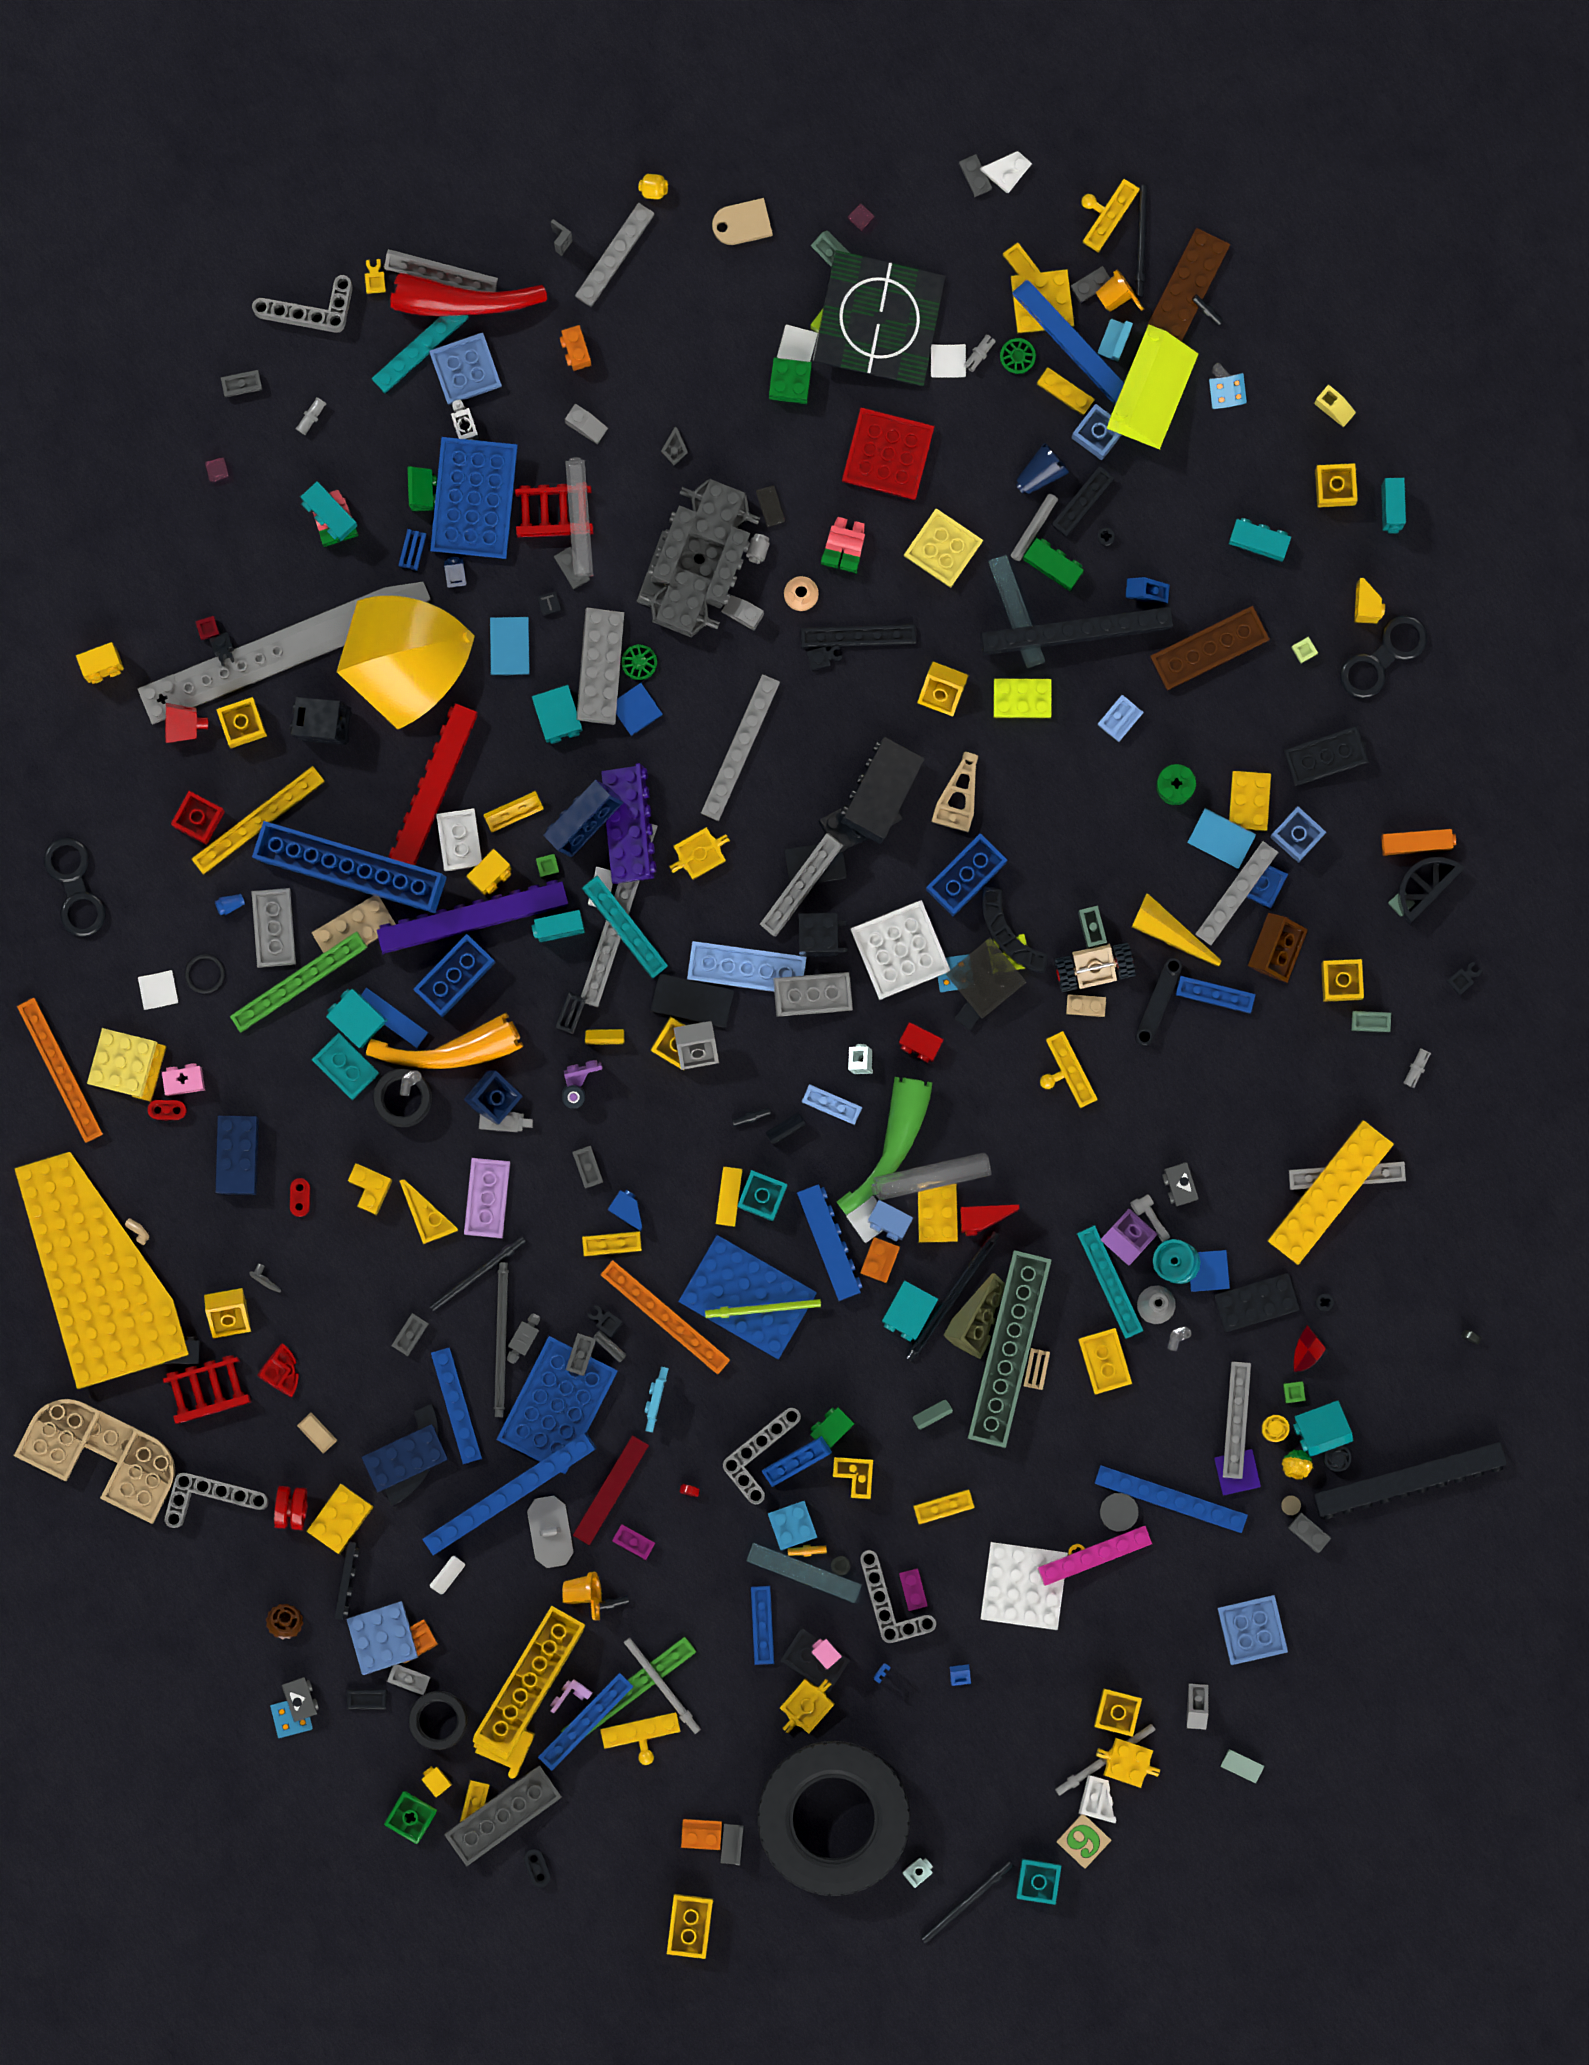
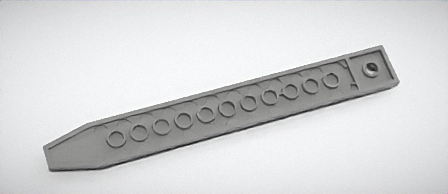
[138,582,431,725]

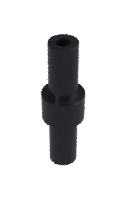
[1192,294,1223,325]
[732,1108,771,1127]
[590,1596,629,1612]

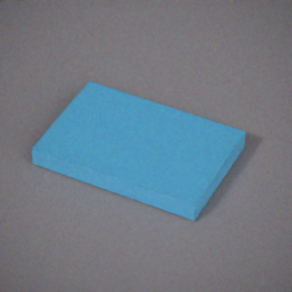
[490,617,529,675]
[1187,808,1256,869]

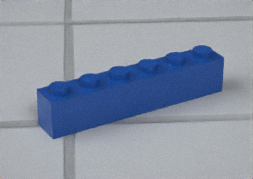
[797,1184,863,1301]

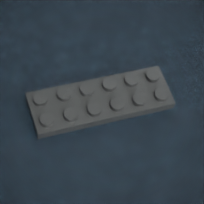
[444,1765,562,1866]

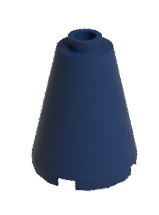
[1016,443,1069,494]

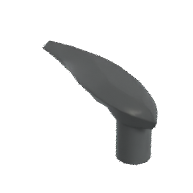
[249,1263,281,1293]

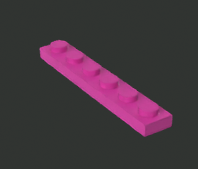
[1037,1526,1152,1586]

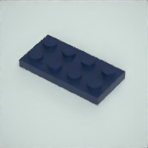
[362,1424,448,1492]

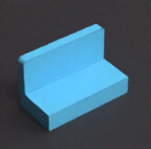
[1098,319,1133,362]

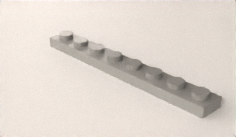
[701,674,780,821]

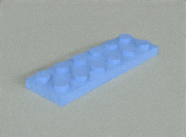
[687,941,806,992]

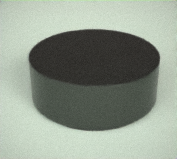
[1461,1330,1482,1345]
[831,1556,850,1576]

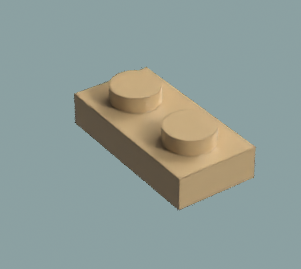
[1066,995,1106,1017]

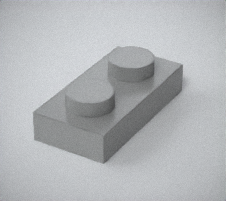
[387,1664,431,1695]

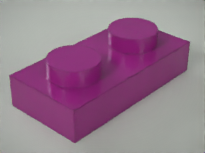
[612,1524,655,1560]
[899,1568,927,1611]

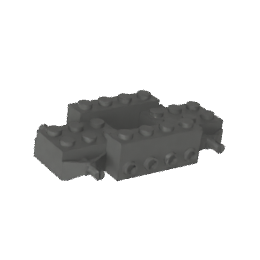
[639,479,760,637]

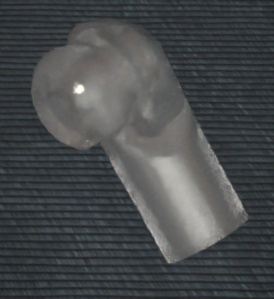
[400,1071,422,1096]
[1167,1327,1191,1351]

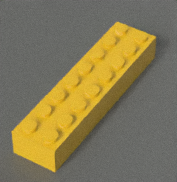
[473,1606,585,1761]

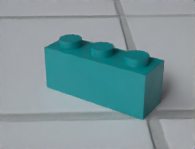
[301,482,357,541]
[1229,518,1291,562]

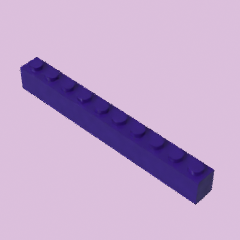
[376,880,568,954]

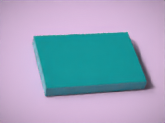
[312,1033,380,1101]

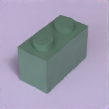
[1078,906,1107,949]

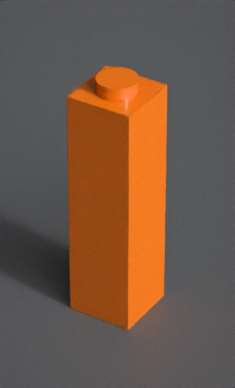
[1381,829,1456,856]

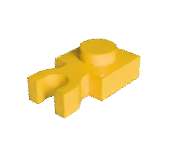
[365,259,386,294]

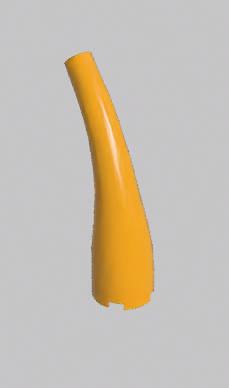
[366,1013,523,1069]

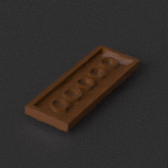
[1146,228,1230,342]
[1150,606,1270,691]

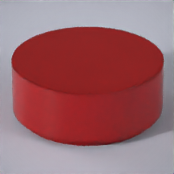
[679,1484,699,1497]

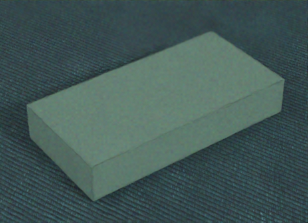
[1351,1011,1391,1032]

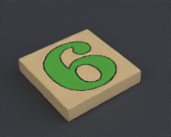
[1056,1814,1111,1868]

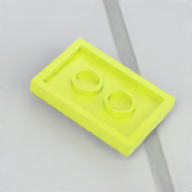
[994,679,1051,718]

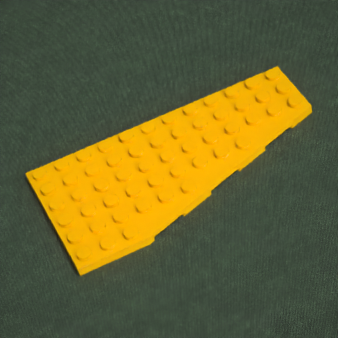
[15,1152,189,1389]

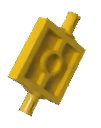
[669,827,730,880]
[780,1678,835,1734]
[1096,1738,1160,1788]

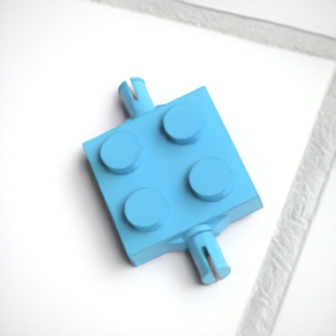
[645,1367,669,1433]

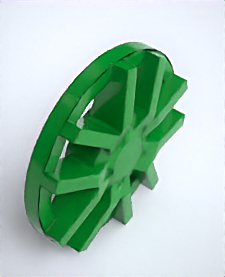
[1000,338,1036,374]
[622,644,657,680]

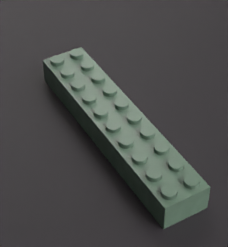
[967,1250,1051,1448]

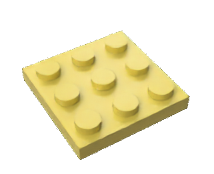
[904,509,983,588]
[87,1028,157,1098]

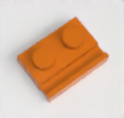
[860,1237,900,1283]
[403,1619,438,1664]
[681,1819,722,1850]

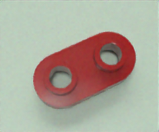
[148,1100,187,1120]
[290,1178,310,1217]

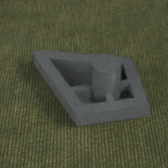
[661,427,688,465]

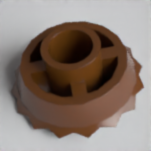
[266,1604,304,1640]

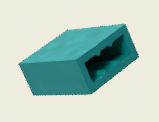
[1381,478,1406,533]
[532,685,583,744]
[532,910,585,942]
[326,989,388,1048]
[882,1280,938,1342]
[1293,1401,1353,1457]

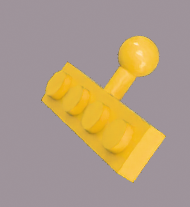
[1081,179,1140,253]
[1040,1031,1098,1108]
[600,1712,680,1765]

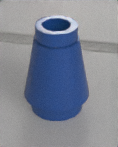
[215,894,245,916]

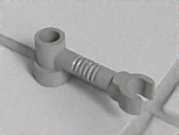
[1130,1195,1170,1242]

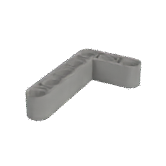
[252,275,352,332]
[723,1408,801,1504]
[165,1473,269,1528]
[860,1550,936,1643]

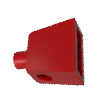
[165,703,208,743]

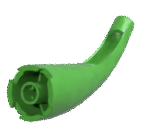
[837,1077,933,1216]

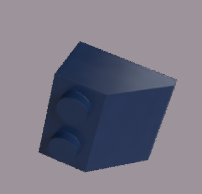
[464,1071,522,1125]

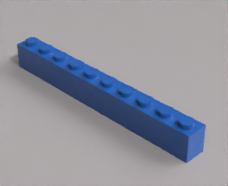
[423,1432,597,1555]

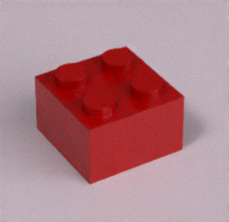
[171,791,225,845]

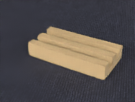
[1023,1348,1050,1390]

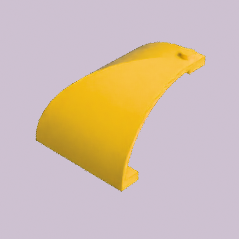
[337,596,474,729]

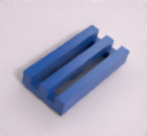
[399,529,427,571]
[873,1663,891,1683]

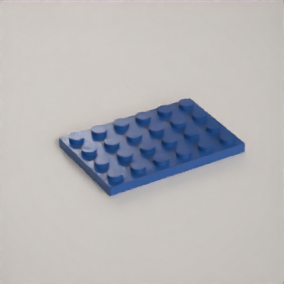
[430,437,518,559]
[678,1235,817,1360]
[496,1336,618,1475]

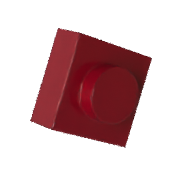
[195,616,220,640]

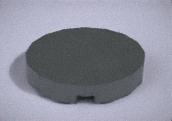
[1100,1493,1139,1532]

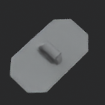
[527,1496,573,1568]

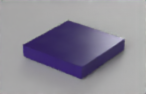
[1214,1449,1261,1495]

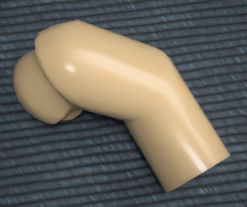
[125,1219,149,1245]

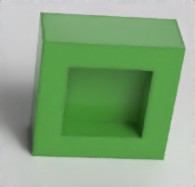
[536,854,559,878]
[1283,1382,1305,1403]

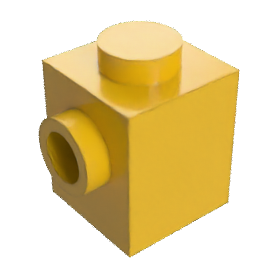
[422,1766,452,1797]

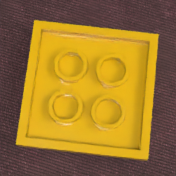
[1011,270,1074,333]

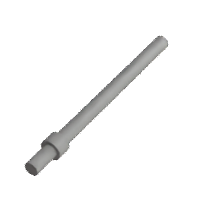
[624,1638,701,1734]
[1055,1724,1155,1796]

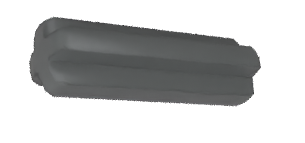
[593,1331,626,1362]

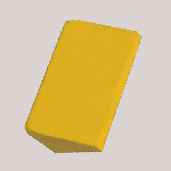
[585,1029,624,1045]

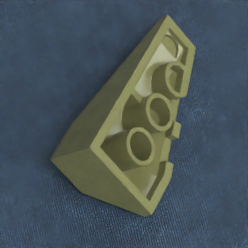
[944,1273,1005,1359]

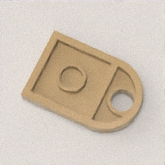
[712,198,773,245]

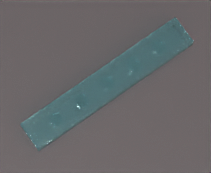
[988,555,1045,669]
[746,1543,861,1603]

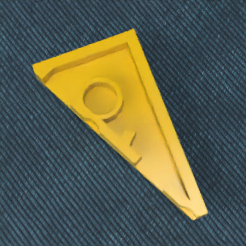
[400,1180,458,1244]

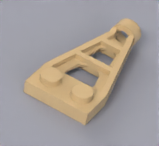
[932,752,979,832]

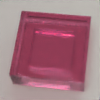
[848,203,874,231]
[205,458,229,482]

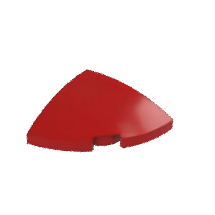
[257,1343,298,1397]

